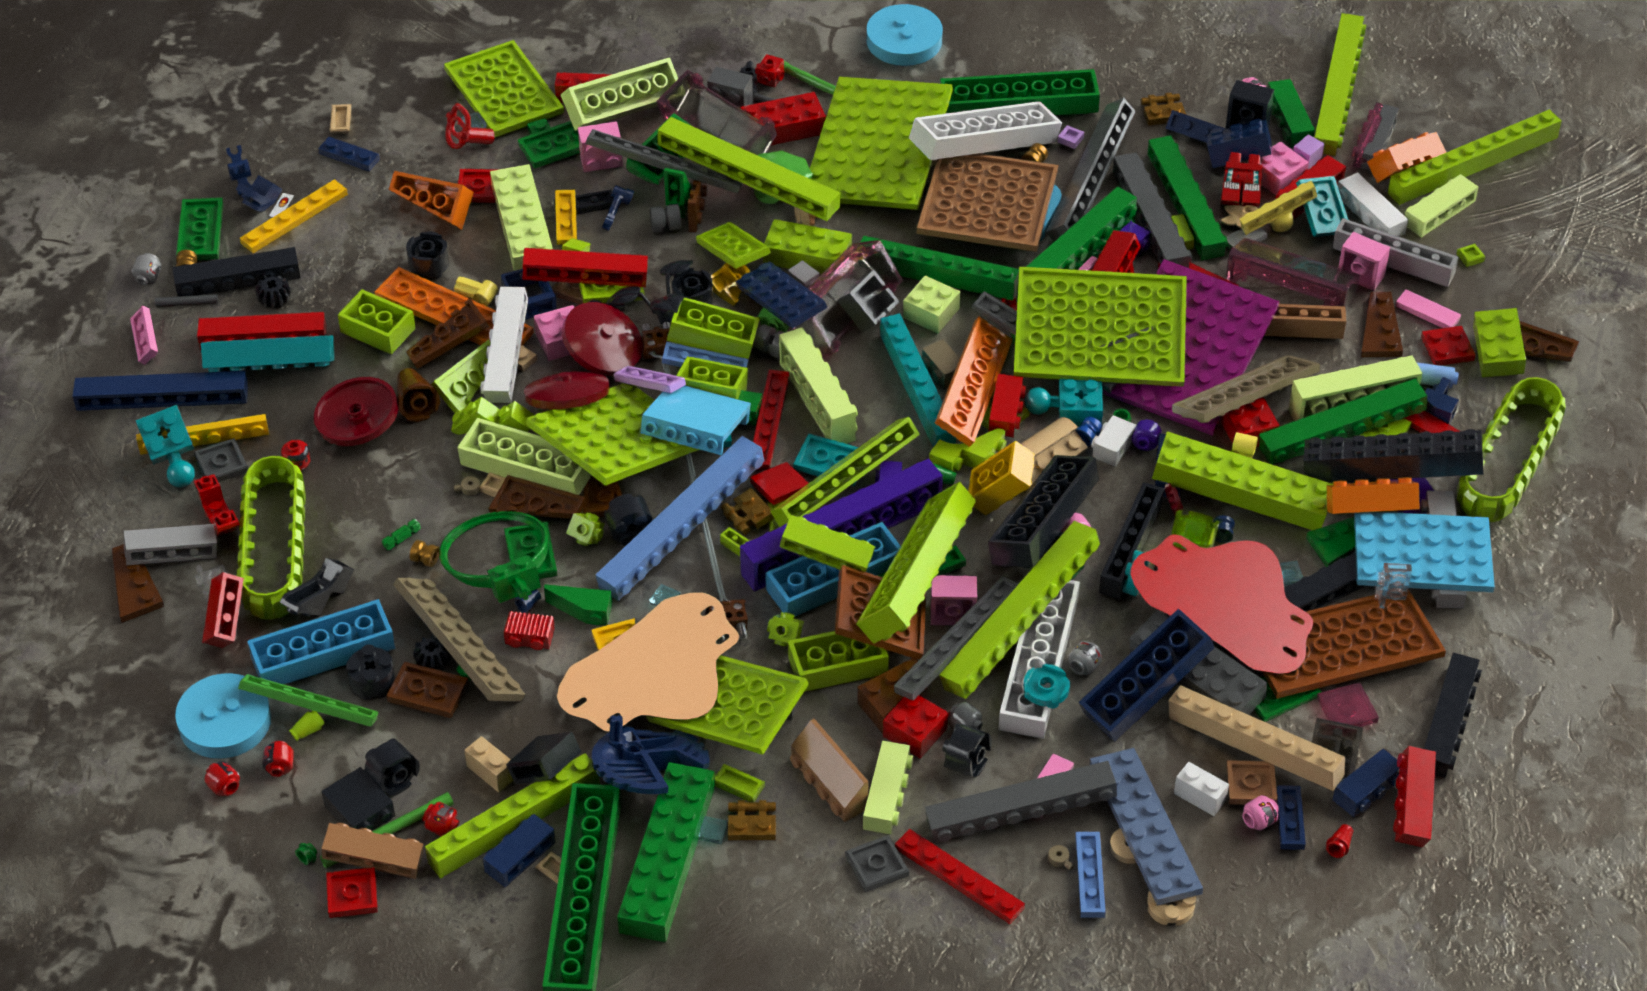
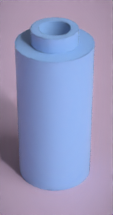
[1416,362,1459,388]

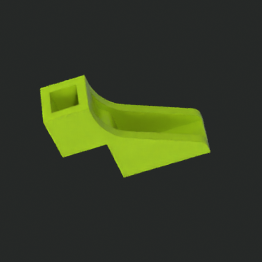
[451,397,534,435]
[929,428,1007,472]

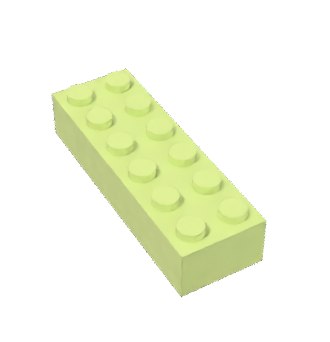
[561,57,684,131]
[490,164,553,271]
[779,327,858,444]
[1288,355,1422,421]
[457,418,591,495]

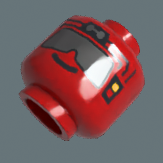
[422,802,460,837]

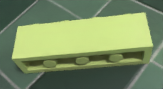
[1405,174,1478,238]
[863,741,913,834]

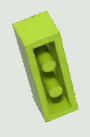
[1171,214,1194,250]
[720,527,750,557]

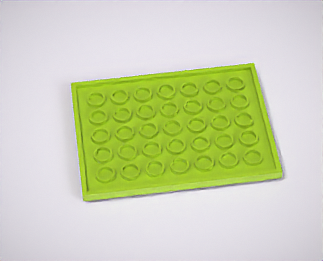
[810,77,953,210]
[1013,267,1187,387]

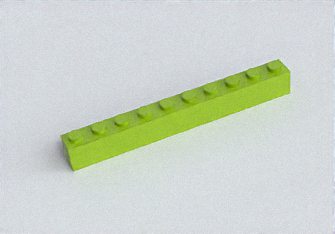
[1314,13,1367,156]
[1388,109,1562,205]
[658,117,840,221]
[939,521,1100,699]

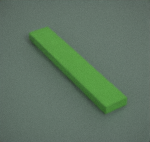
[238,674,379,727]

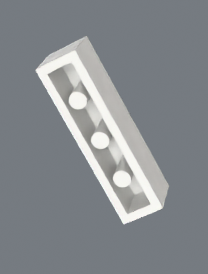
[1338,172,1408,237]

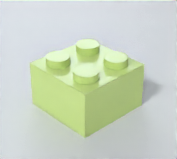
[903,276,960,333]

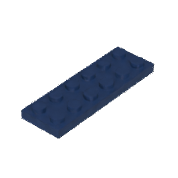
[735,262,828,329]

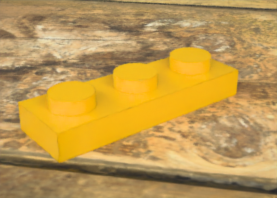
[555,190,577,245]

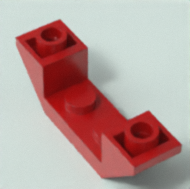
[193,474,240,537]

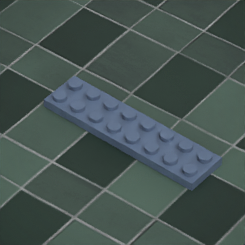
[1090,748,1203,906]

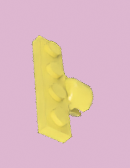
[1240,181,1317,235]

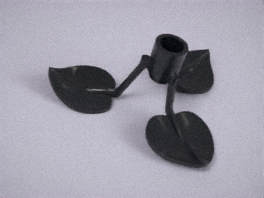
[606,260,693,325]

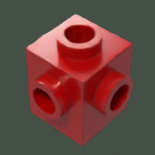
[755,54,784,88]

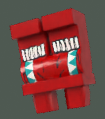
[1220,152,1263,208]

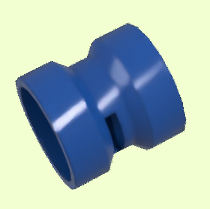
[1075,416,1102,446]

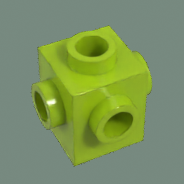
[566,513,605,546]
[767,612,804,646]

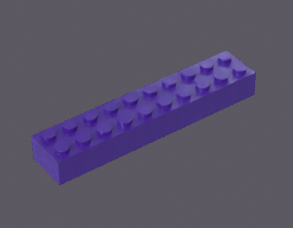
[740,458,943,592]

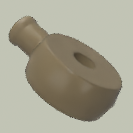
[453,476,481,496]
[1047,845,1074,871]

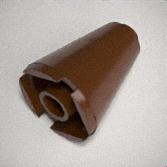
[397,368,440,422]

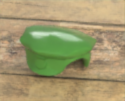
[754,150,813,204]

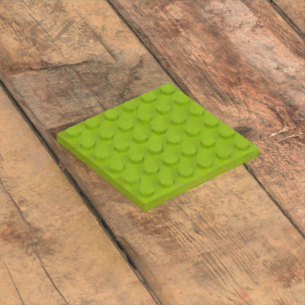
[526,383,700,485]

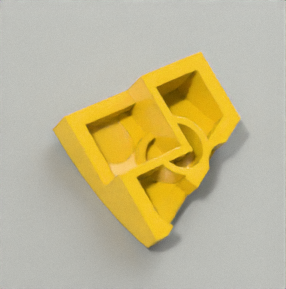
[710,263,750,306]

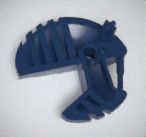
[592,715,710,794]

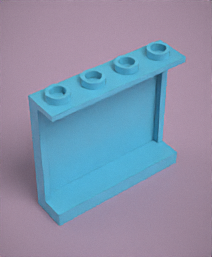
[641,386,751,455]

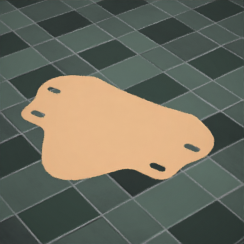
[557,593,739,732]

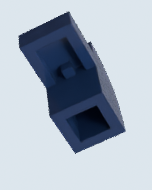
[236,175,282,212]
[1424,377,1459,425]

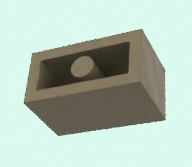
[922,339,960,389]

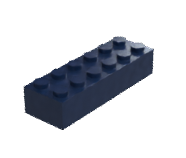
[1078,608,1214,742]

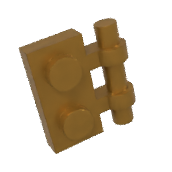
[1141,92,1186,125]
[721,488,774,535]
[728,800,776,840]

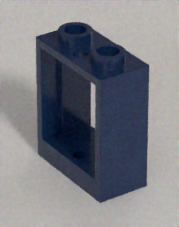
[501,269,557,320]

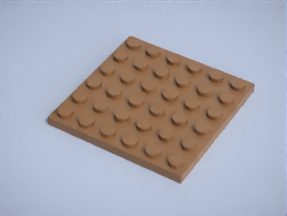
[917,153,1058,252]

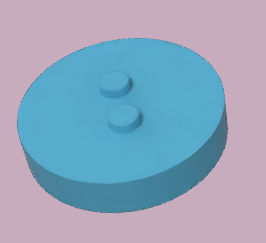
[866,4,943,66]
[175,673,271,759]

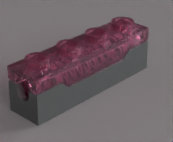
[1351,102,1399,171]

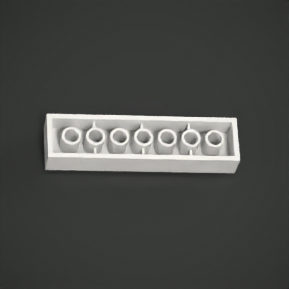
[909,101,1062,160]
[998,580,1080,739]

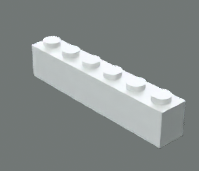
[481,287,528,403]

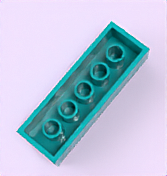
[201,335,335,372]

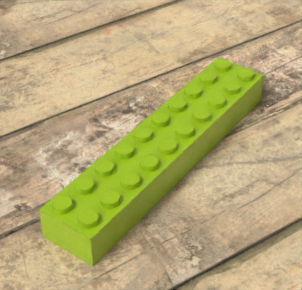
[856,481,976,644]

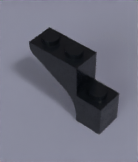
[280,558,354,617]

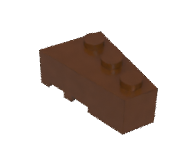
[857,658,927,734]

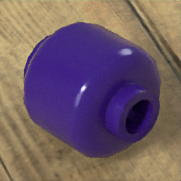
[1131,419,1162,451]

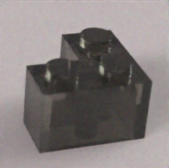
[1312,718,1363,779]

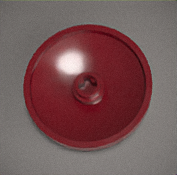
[562,302,643,376]
[524,371,610,409]
[314,377,399,446]

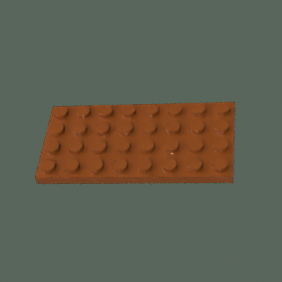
[1262,588,1446,698]

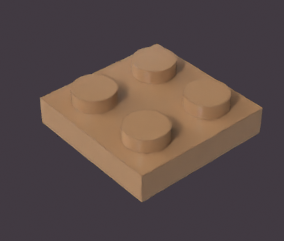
[1226,760,1277,805]

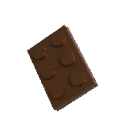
[386,661,469,718]

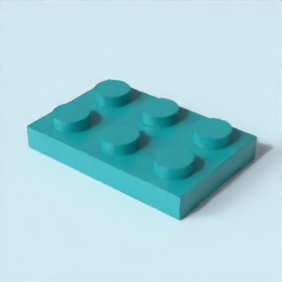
[1296,176,1349,237]
[793,433,859,486]

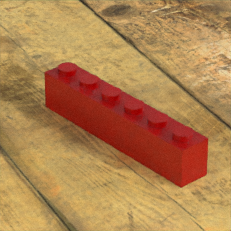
[522,248,648,287]
[197,312,327,351]

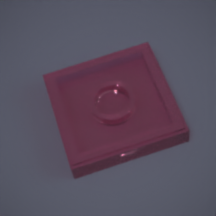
[1317,682,1379,733]

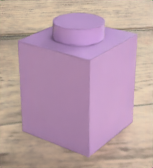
[1294,135,1324,170]

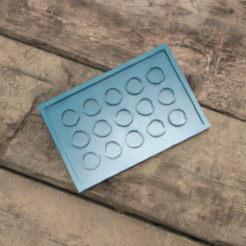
[1354,512,1495,592]

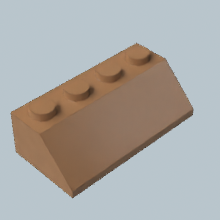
[790,719,868,822]

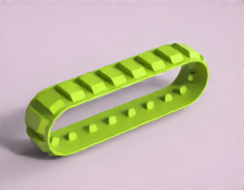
[1456,377,1566,522]
[237,456,306,620]

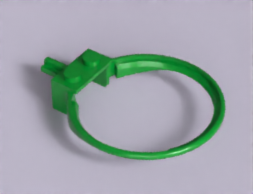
[439,511,549,603]

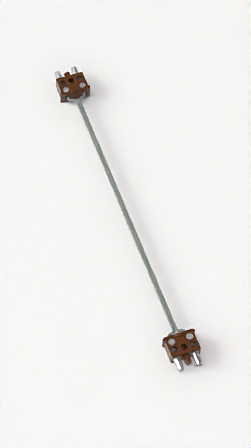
[642,322,748,642]

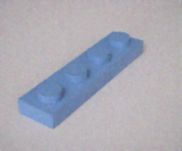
[662,342,749,368]
[1075,832,1105,918]

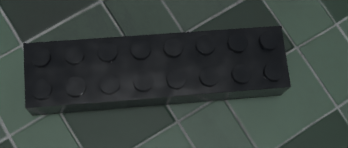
[1303,429,1484,483]
[988,455,1099,569]

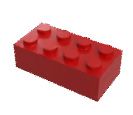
[740,92,826,150]

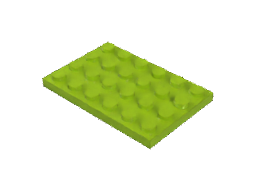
[444,40,564,137]
[646,655,809,755]

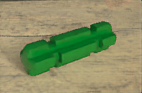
[381,519,421,550]

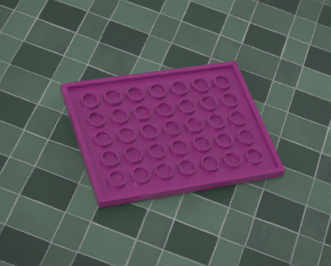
[1102,259,1279,436]

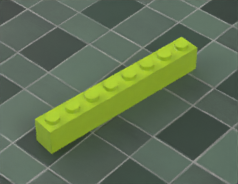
[770,416,920,527]
[425,753,600,879]

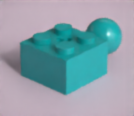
[1024,379,1103,428]
[135,405,195,488]

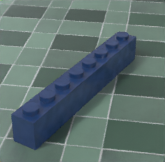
[72,371,248,411]

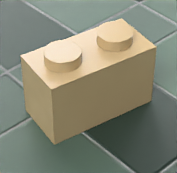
[464,736,513,792]

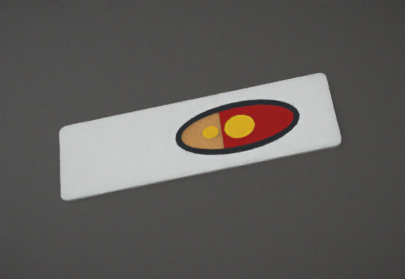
[269,193,294,217]

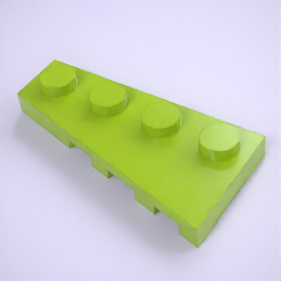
[431,340,491,413]

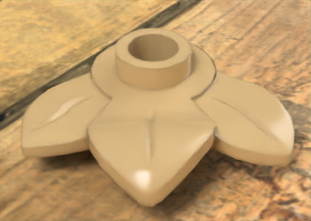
[1221,205,1258,228]

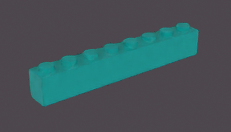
[880,314,956,448]

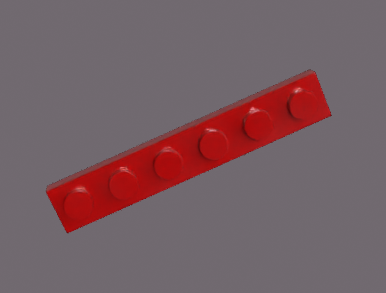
[753,370,790,470]
[895,828,1025,924]

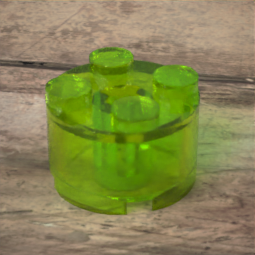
[1170,510,1220,548]

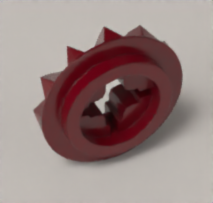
[1164,483,1184,517]

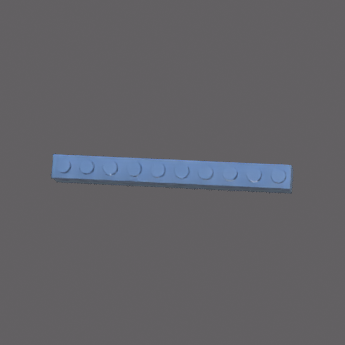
[596,436,764,601]

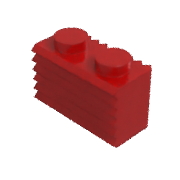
[504,611,555,650]

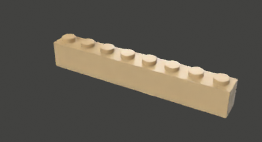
[1168,685,1345,791]

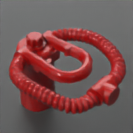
[445,103,495,150]

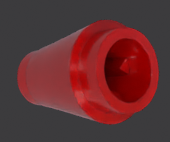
[1326,824,1354,858]

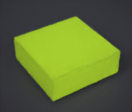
[1456,244,1485,267]

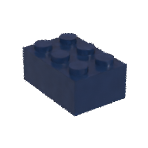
[1207,119,1272,168]

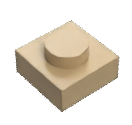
[517,345,537,372]

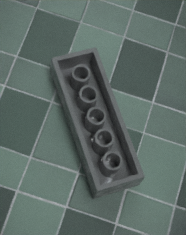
[1130,610,1267,715]

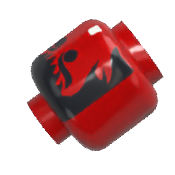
[281,439,311,471]
[262,741,294,777]
[204,761,240,796]

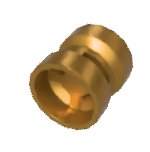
[1021,143,1048,162]
[176,250,197,267]
[409,540,439,567]

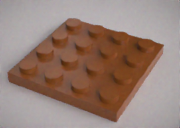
[835,565,926,660]

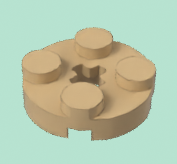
[1147,891,1196,926]

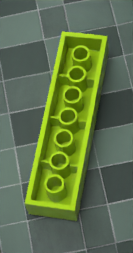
[1152,431,1333,530]

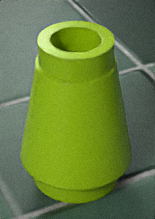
[289,710,325,741]

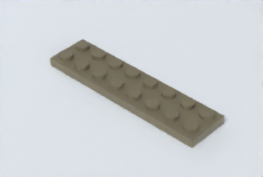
[1172,355,1320,423]
[393,577,526,702]

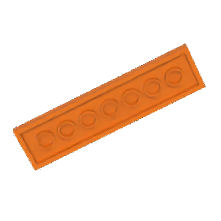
[374,267,534,345]
[935,316,1013,447]

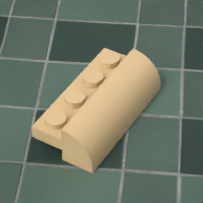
[1021,417,1088,492]

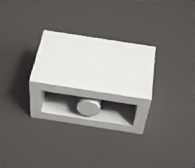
[1091,415,1136,467]
[1174,762,1229,816]

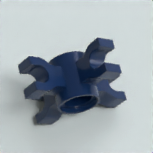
[225,145,252,195]

